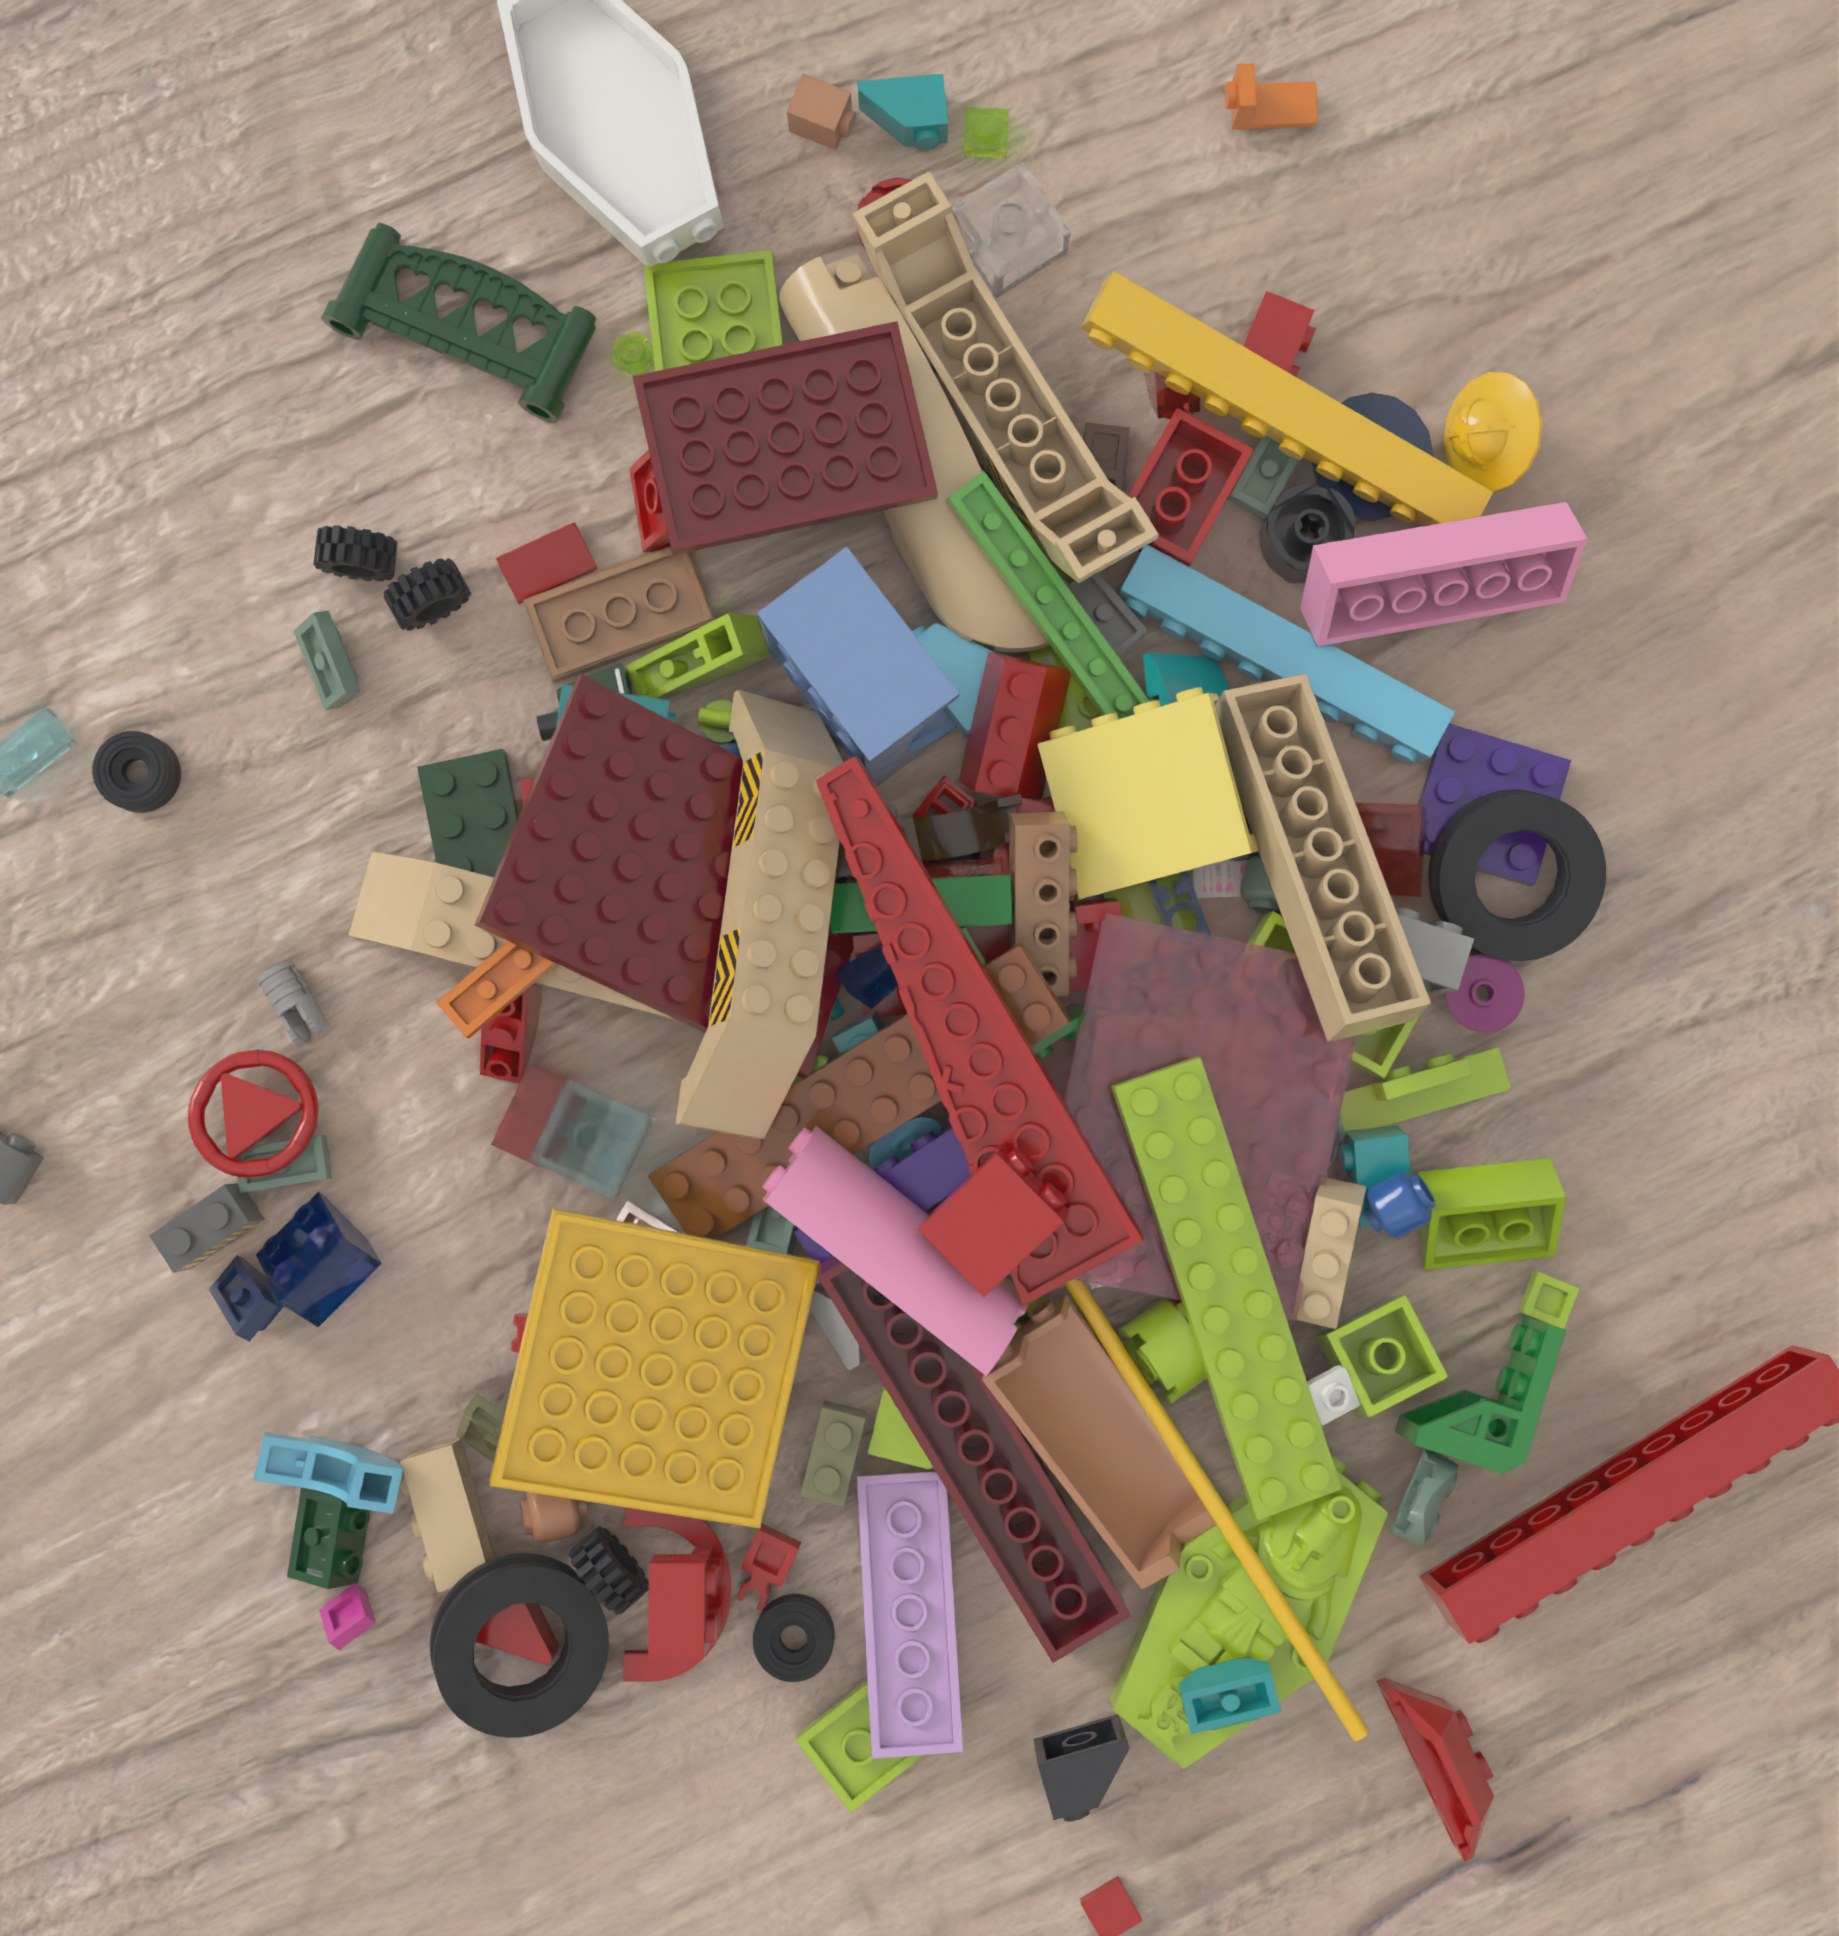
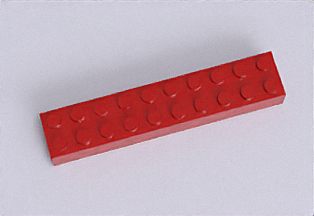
[1419,1345,1839,1645]

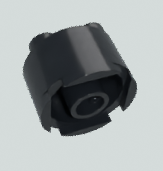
[1259,483,1356,584]

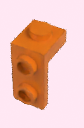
[1225,63,1318,130]

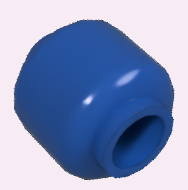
[1364,1171,1436,1239]

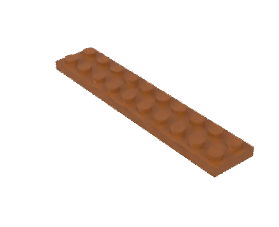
[648,943,1071,1239]

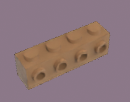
[1009,811,1077,997]

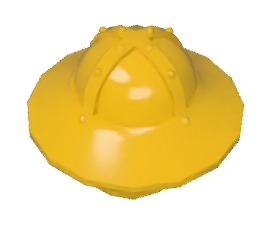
[1443,372,1543,492]

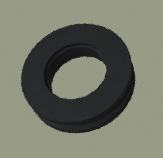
[1428,789,1606,961]
[430,1553,609,1738]

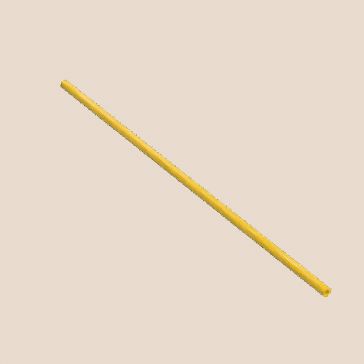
[1064,1276,1370,1742]

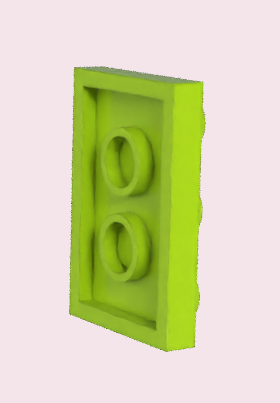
[796,1680,924,1813]

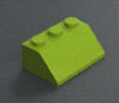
[1418,1158,1566,1271]

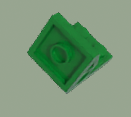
[1395,1316,1566,1474]

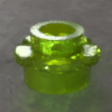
[612,332,653,374]

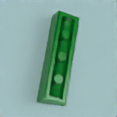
[830,874,1013,933]

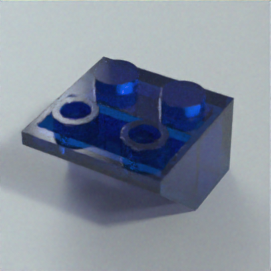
[256,1192,382,1327]

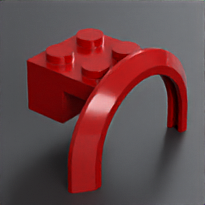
[623,1507,732,1682]

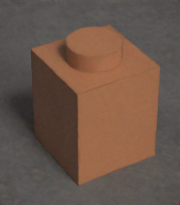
[787,73,856,150]

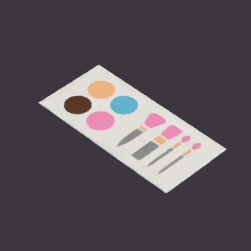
[1193,860,1247,898]

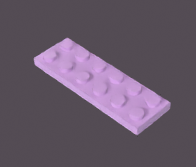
[856,1471,963,1759]

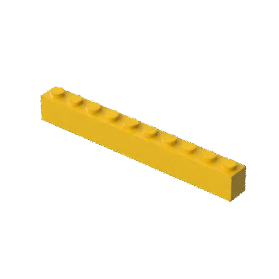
[1080,271,1493,526]

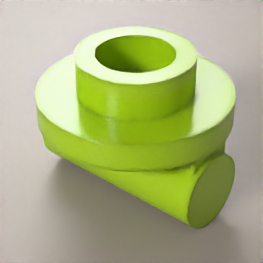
[698,700,735,744]

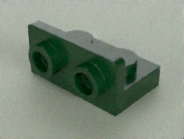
[287,1488,370,1589]

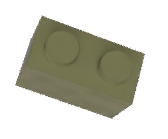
[800,1400,867,1507]

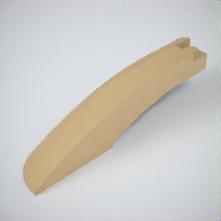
[778,254,1049,653]

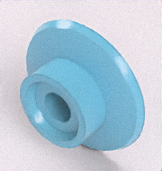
[869,1116,942,1168]

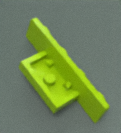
[1329,1047,1511,1137]

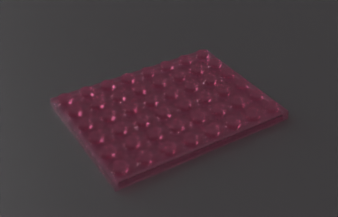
[1065,913,1356,1323]

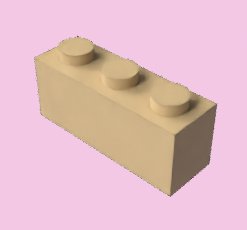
[1291,1176,1367,1329]
[400,1439,496,1593]

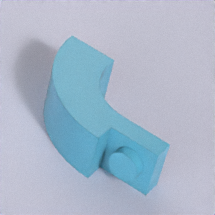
[254,1432,404,1514]

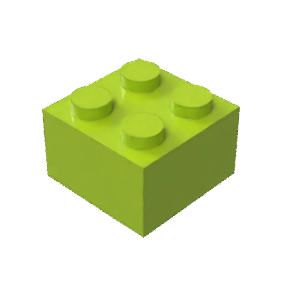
[1315,1295,1448,1418]

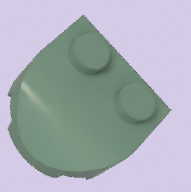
[1388,1449,1458,1548]

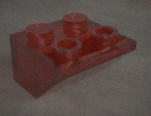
[1355,802,1427,897]

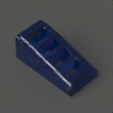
[835,945,898,1009]

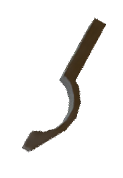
[835,794,1022,880]

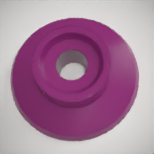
[1445,953,1525,1033]

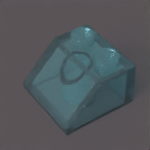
[529,1079,655,1198]

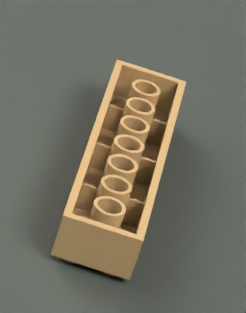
[1215,674,1431,1042]

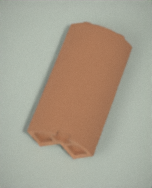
[982,1295,1216,1590]

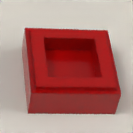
[1080,1876,1142,1936]

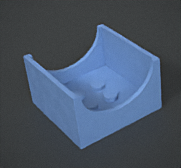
[757,547,959,786]

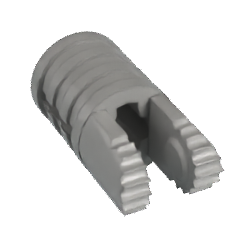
[256,960,330,1047]

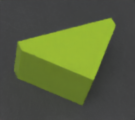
[867,1387,933,1470]

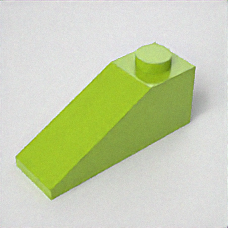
[626,613,770,699]

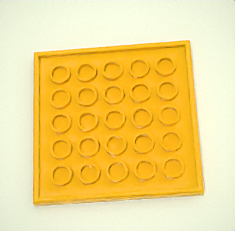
[489,1208,820,1528]

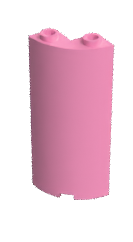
[762,1125,1028,1376]

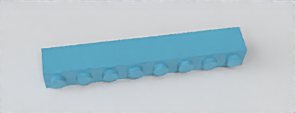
[1118,544,1455,765]

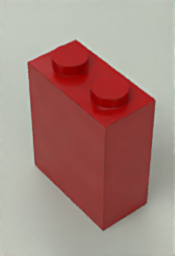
[918,1144,1069,1297]

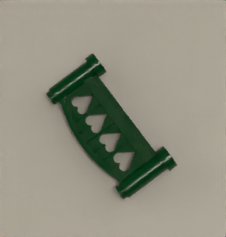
[321,223,597,423]

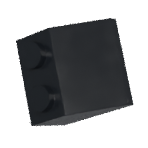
[1033,1714,1130,1822]

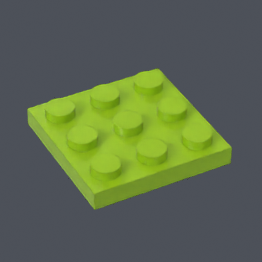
[643,250,783,371]

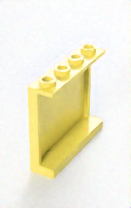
[1038,687,1259,899]

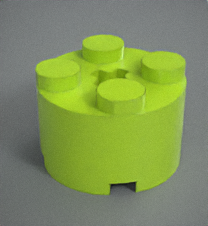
[1119,1298,1207,1404]

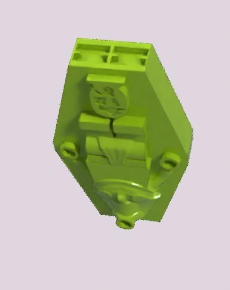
[1109,1453,1388,1769]

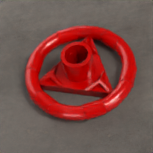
[188,1049,319,1178]

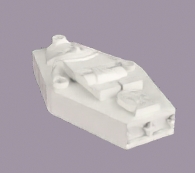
[497,0,724,268]

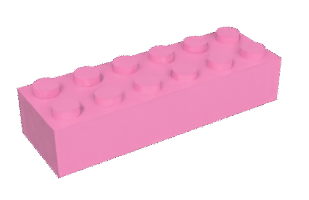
[1300,502,1588,647]

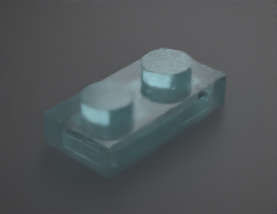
[0,707,77,797]

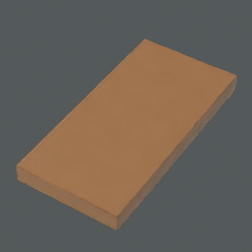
[523,546,715,683]

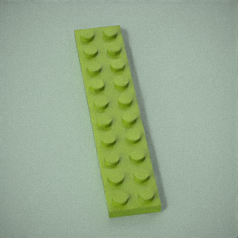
[1111,1056,1342,1521]

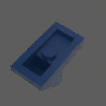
[209,1255,289,1342]

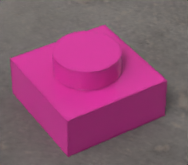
[319,1583,376,1650]

